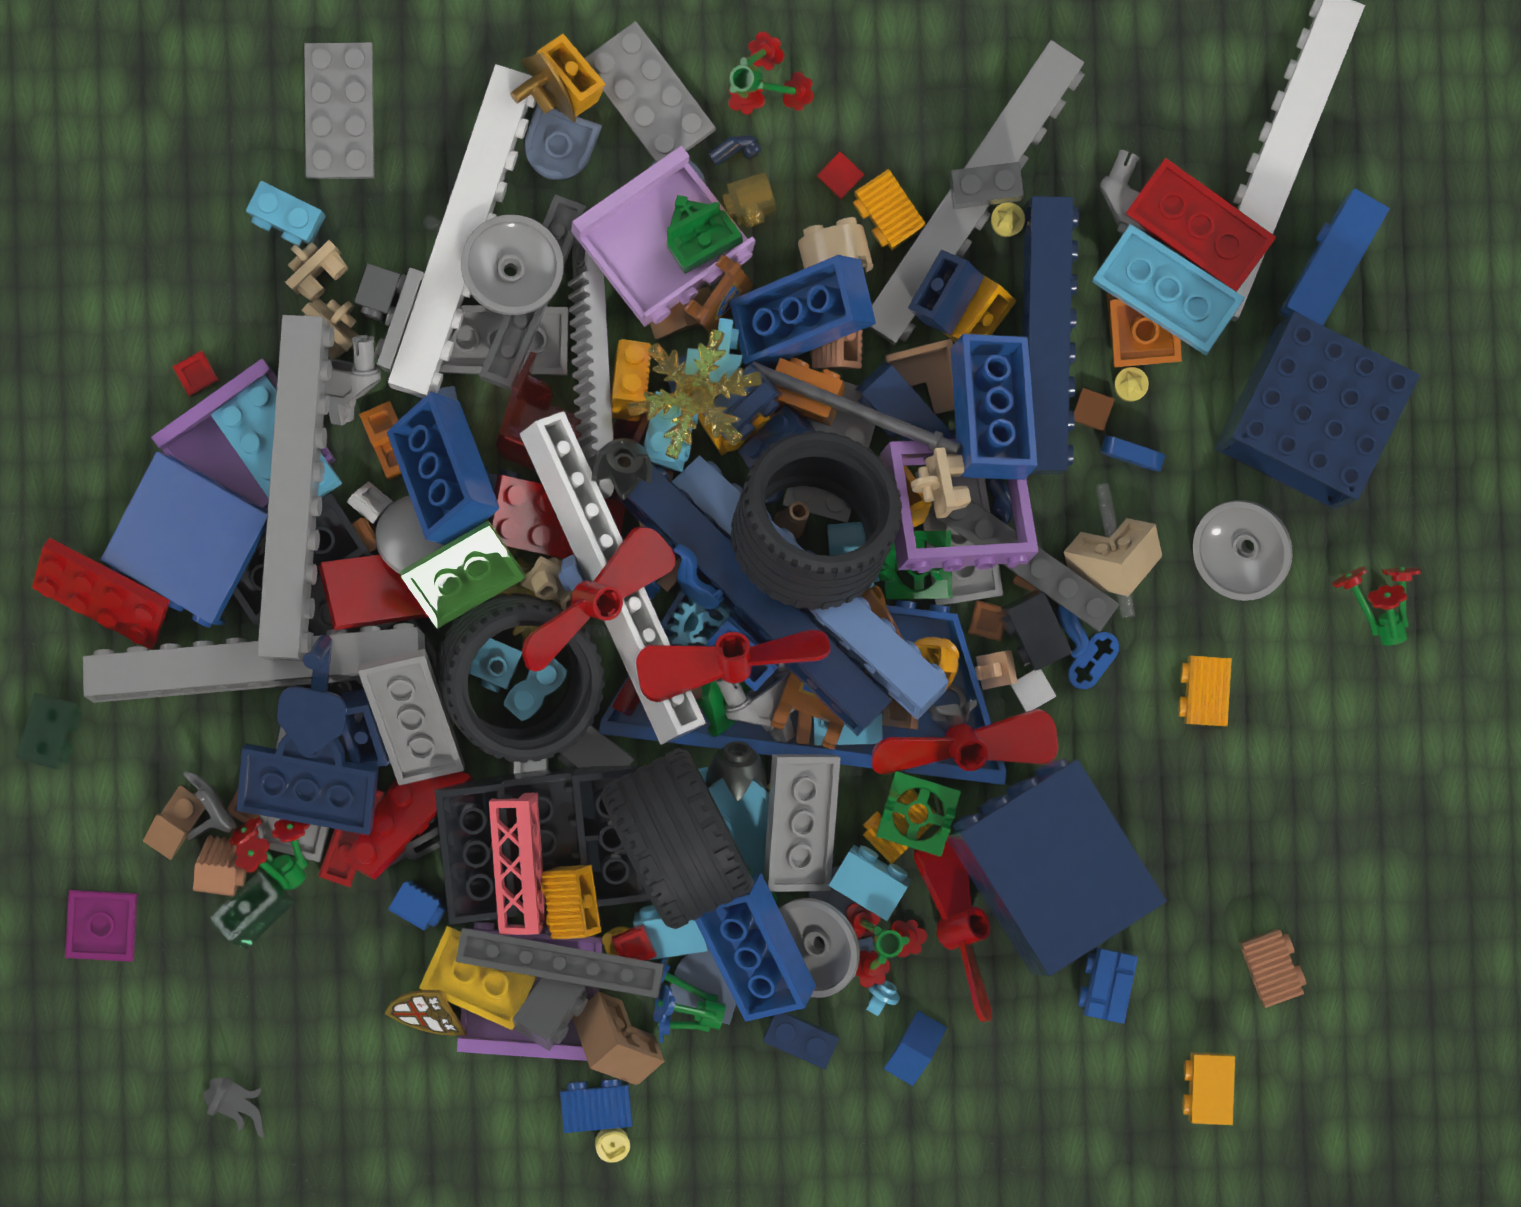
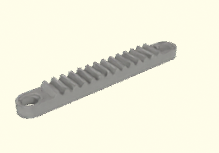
[568,238,614,499]

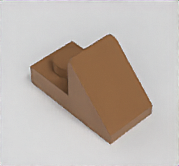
[143,785,206,860]

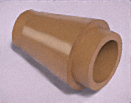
[773,501,809,539]

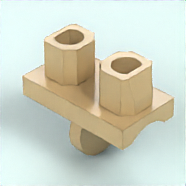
[285,240,348,302]
[302,298,359,359]
[911,447,971,518]
[520,556,572,610]

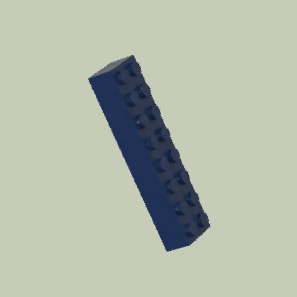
[1022,196,1079,475]

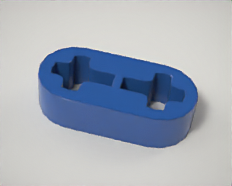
[1100,435,1166,472]
[1067,632,1119,689]

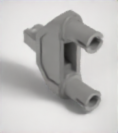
[1100,150,1154,237]
[325,335,381,426]
[715,663,796,743]

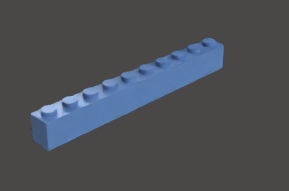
[671,455,949,720]

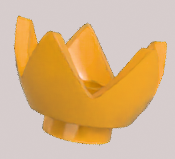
[914,637,960,690]

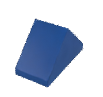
[883,1010,947,1086]

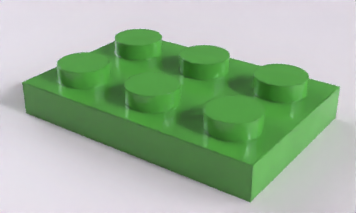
[400,520,525,629]

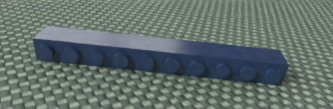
[615,465,892,736]

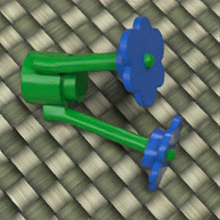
[653,957,726,1043]

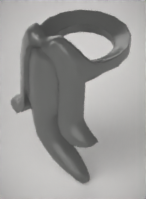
[928,684,977,732]
[183,771,236,841]
[204,1077,264,1138]

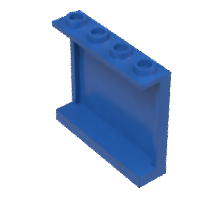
[100,452,268,628]

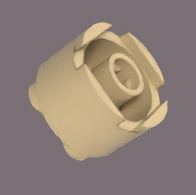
[798,217,873,272]

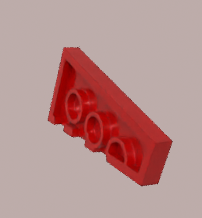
[344,771,474,880]

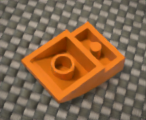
[1103,262,1182,367]

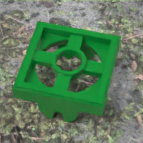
[878,530,953,599]
[876,771,961,857]

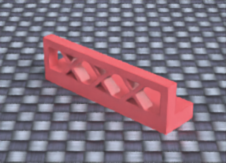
[489,793,547,935]

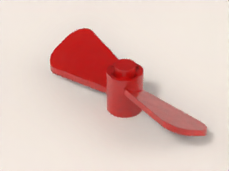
[522,527,675,672]
[636,630,831,702]
[871,709,1058,774]
[914,839,992,1022]

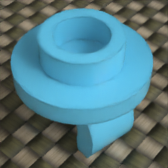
[866,980,900,1016]

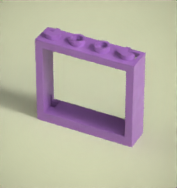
[880,439,1039,573]

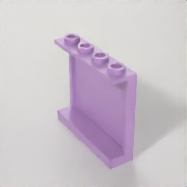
[571,145,755,327]

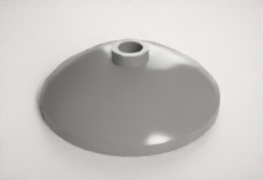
[461,215,564,315]
[375,495,444,574]
[1193,500,1293,601]
[779,898,860,998]

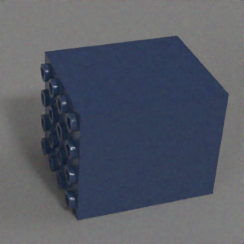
[1214,312,1420,509]
[947,757,1167,976]

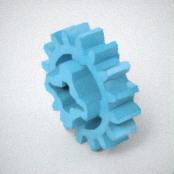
[665,597,739,646]

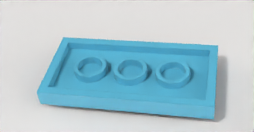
[1092,224,1245,356]
[210,375,342,498]

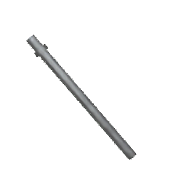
[752,362,961,455]

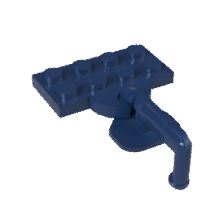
[236,635,379,835]

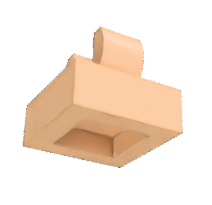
[975,650,1018,690]

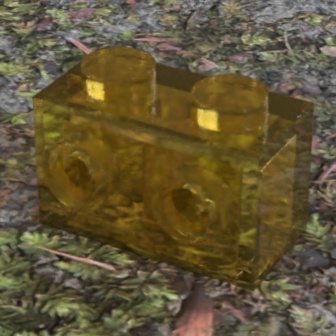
[722,172,776,228]

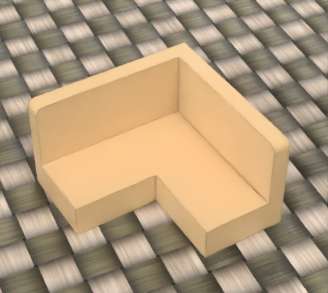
[1064,518,1162,596]

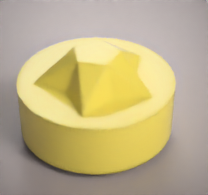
[991,202,1025,237]
[1114,367,1149,402]
[595,1128,630,1162]

